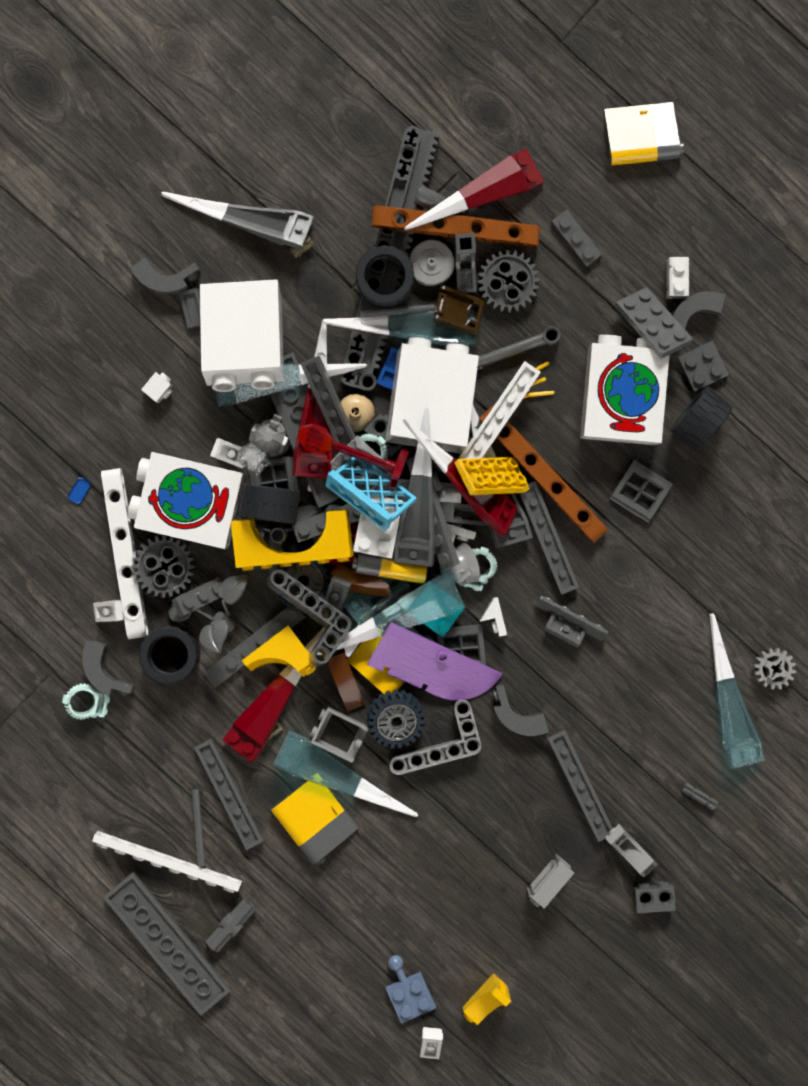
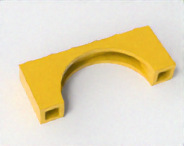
[231,509,354,571]

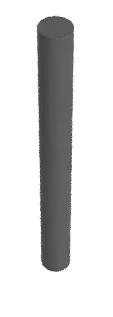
[358,304,434,317]
[191,789,205,867]

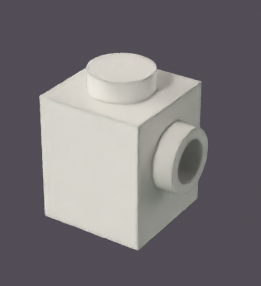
[141,372,173,403]

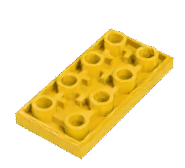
[455,457,529,495]

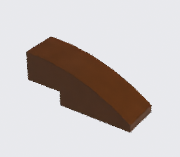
[330,562,392,596]
[327,651,365,712]

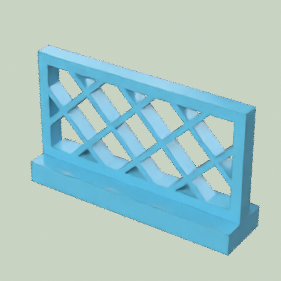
[326,457,417,531]

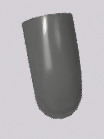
[414,186,447,210]

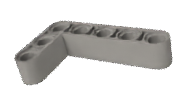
[390,699,481,775]

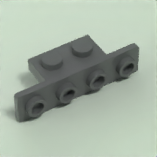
[535,596,608,648]

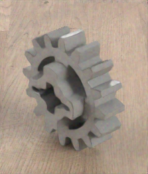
[753,648,796,690]

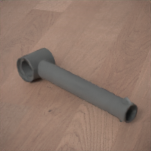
[477,326,560,369]

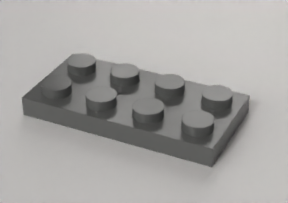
[615,287,693,359]

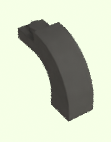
[455,233,477,293]
[130,257,201,295]
[672,291,726,329]
[82,639,135,696]
[493,684,549,736]

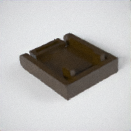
[432,286,484,336]

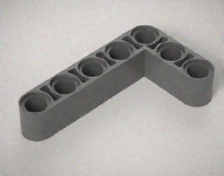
[267,570,351,666]

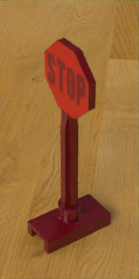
[297,423,409,491]

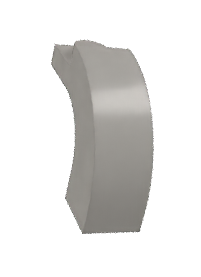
[605,824,658,877]

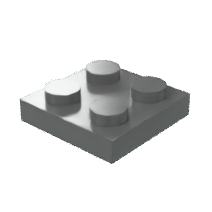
[677,341,729,392]

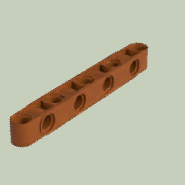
[371,206,540,247]
[478,405,608,543]

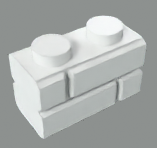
[666,257,689,299]

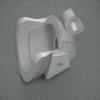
[249,414,291,460]
[436,542,480,586]

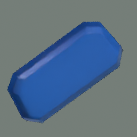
[68,477,91,504]

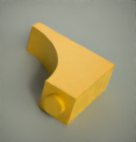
[242,626,317,677]
[463,973,511,1025]

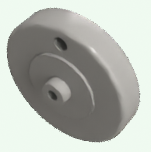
[409,239,455,287]

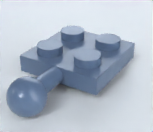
[386,955,436,1023]

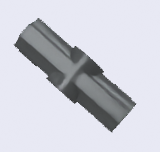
[206,898,256,953]

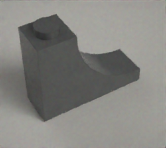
[440,502,488,526]

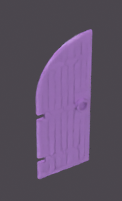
[367,622,503,700]

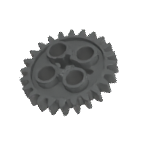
[477,250,540,313]
[131,535,195,598]

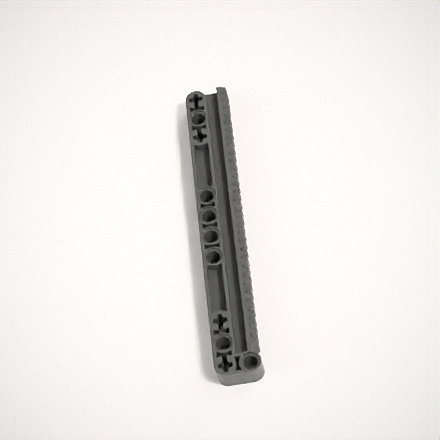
[340,126,440,392]

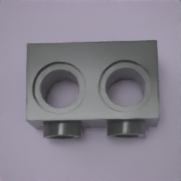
[364,414,404,458]
[633,881,676,913]

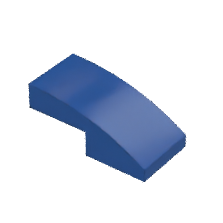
[376,347,398,390]

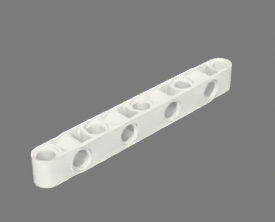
[101,468,148,639]

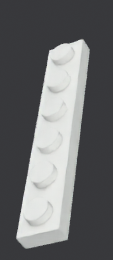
[459,361,541,459]

